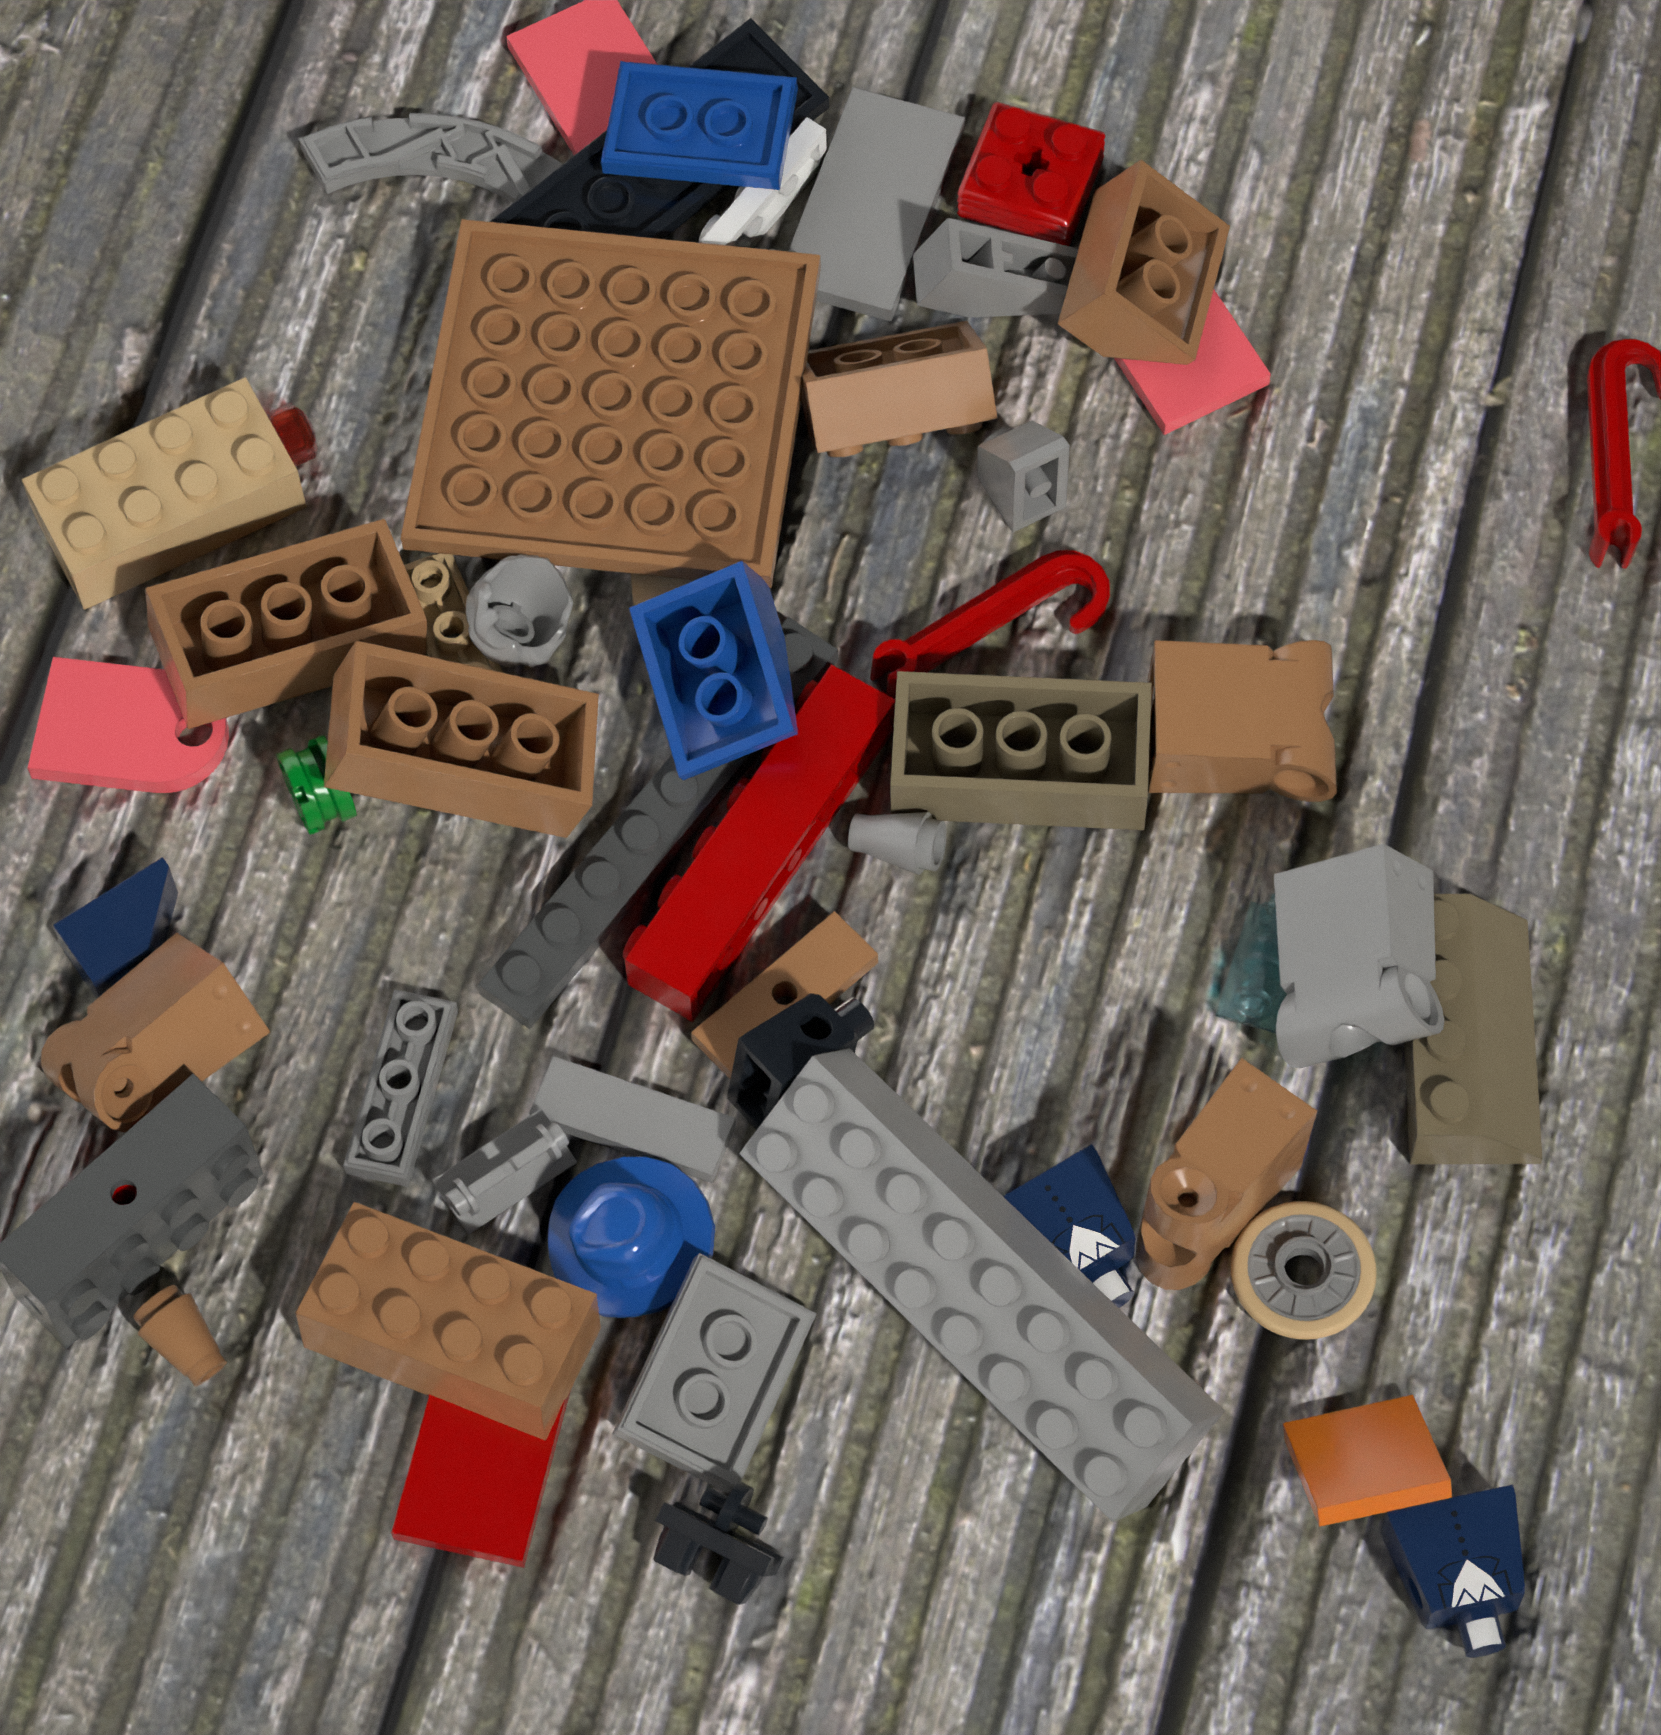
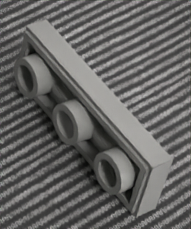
[343,989,458,1187]

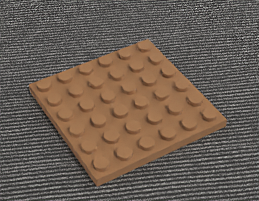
[401,219,821,588]

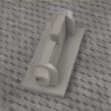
[432,1108,577,1235]

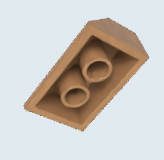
[1057,160,1230,365]
[801,321,997,457]

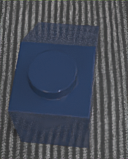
[53,857,178,999]

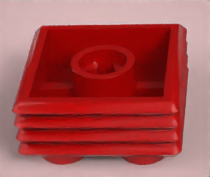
[957,102,1105,246]

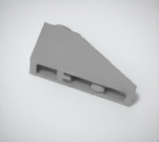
[913,218,1078,318]

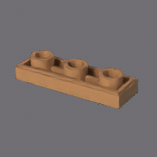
[691,911,878,1079]

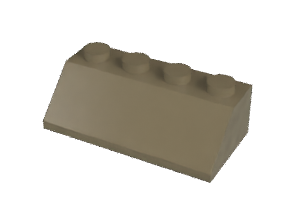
[1404,894,1543,1164]

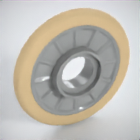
[1231,1201,1376,1340]

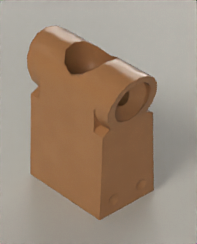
[1147,640,1337,802]
[41,933,270,1133]
[1135,1058,1317,1290]

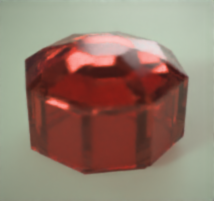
[268,402,318,467]

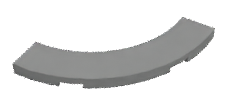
[299,113,563,203]

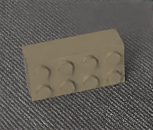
[890,671,1152,830]

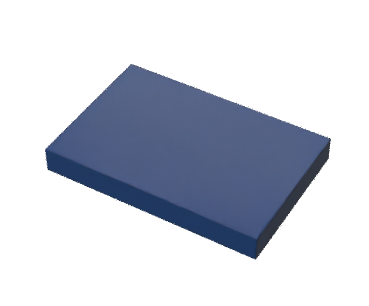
[601,61,798,190]

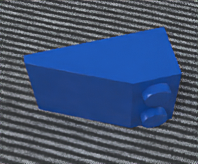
[629,561,798,781]

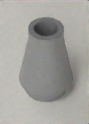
[848,812,947,875]

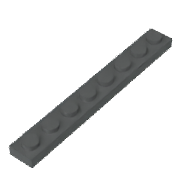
[477,617,838,1029]

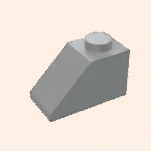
[977,420,1070,533]

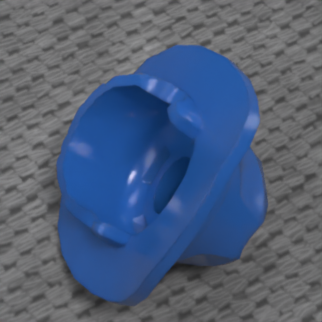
[548,1157,715,1318]

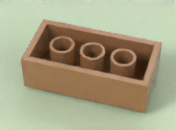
[145,518,427,729]
[324,640,599,838]
[296,1202,601,1441]

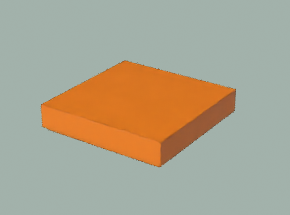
[1283,1395,1452,1527]

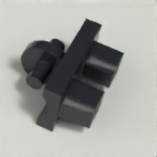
[653,1481,784,1605]

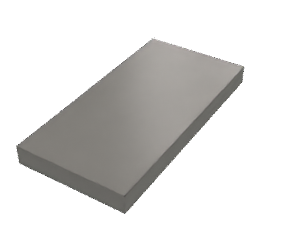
[788,87,965,321]

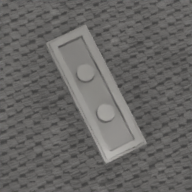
[529,1056,736,1183]

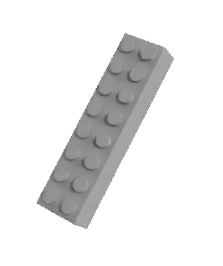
[739,1048,1225,1522]

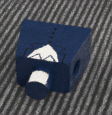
[1003,1144,1136,1308]
[1381,1484,1525,1658]

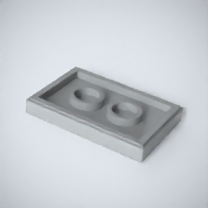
[612,1253,816,1494]

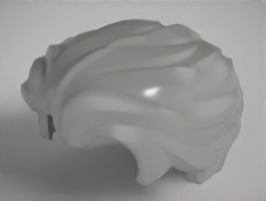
[466,554,573,667]

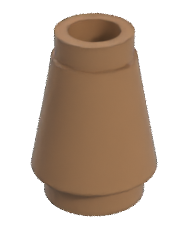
[133,1285,227,1387]

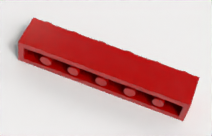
[623,664,895,1022]

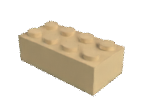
[21,377,307,610]

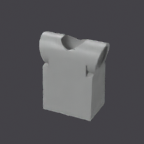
[1274,844,1444,1068]

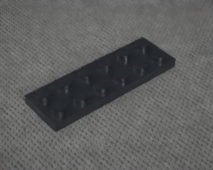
[490,18,830,239]

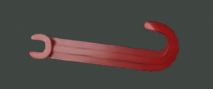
[1587,339,1661,569]
[870,550,1110,700]

